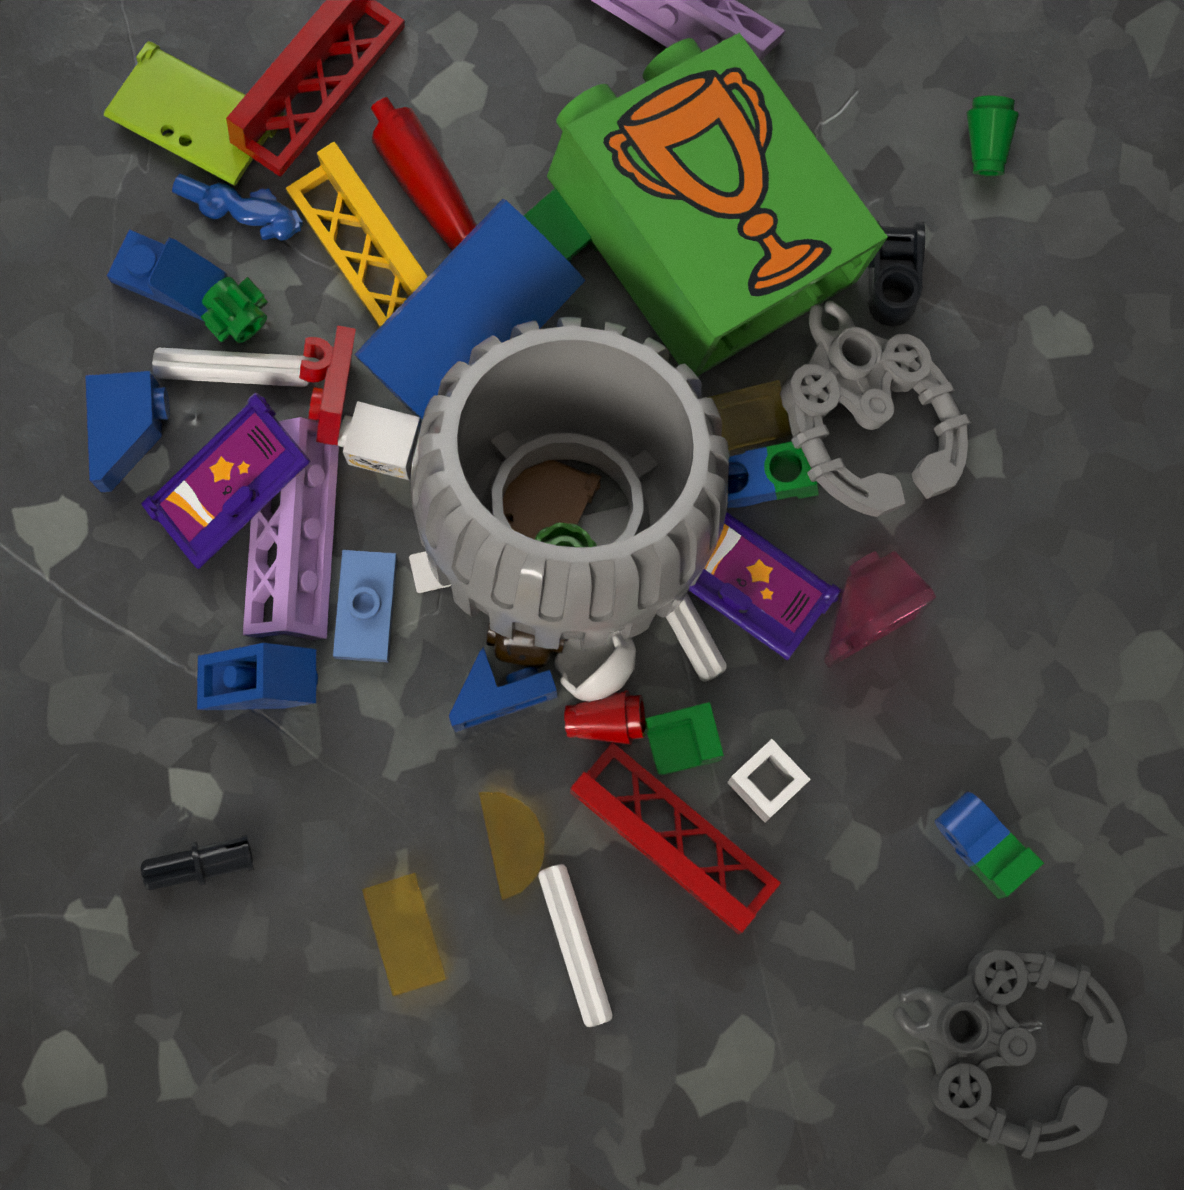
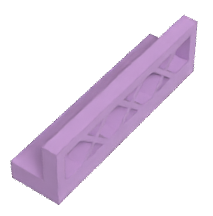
[591,0,785,63]
[243,417,339,640]

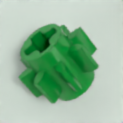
[201,277,268,343]

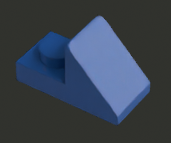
[107,230,228,321]
[449,647,558,733]

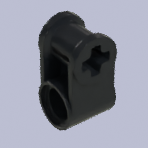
[868,221,925,327]

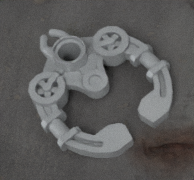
[780,300,971,517]

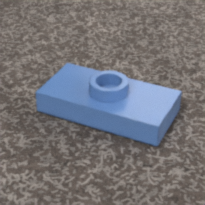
[333,550,398,663]

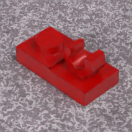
[299,326,356,446]

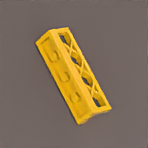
[286,141,427,328]

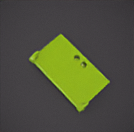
[104,41,285,186]

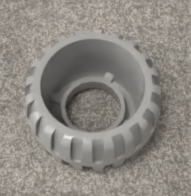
[410,317,729,649]

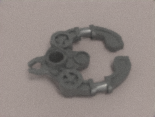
[893,949,1128,1159]

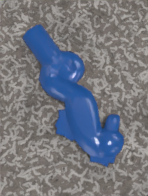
[172,174,303,241]

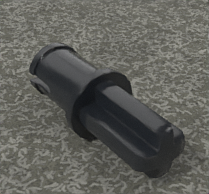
[140,835,254,890]

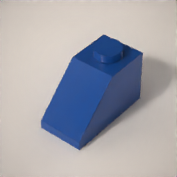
[85,371,170,492]
[197,643,318,710]

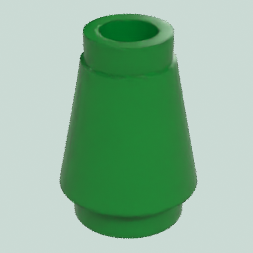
[966,95,1019,176]

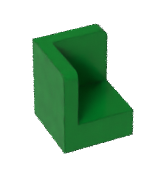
[523,188,598,261]
[645,702,724,776]

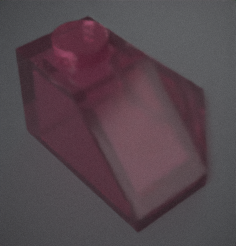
[823,551,936,668]

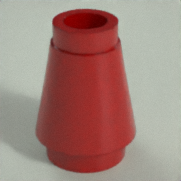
[564,690,646,745]

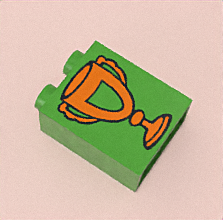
[547,32,888,376]

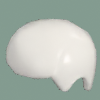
[554,631,636,702]

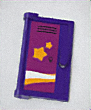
[141,392,311,569]
[689,512,842,661]

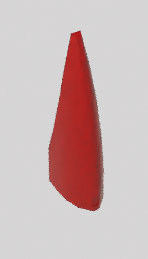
[371,97,477,251]

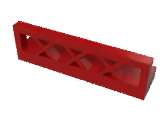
[226,0,405,177]
[570,742,781,935]

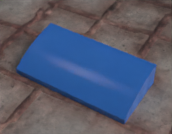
[354,199,586,423]

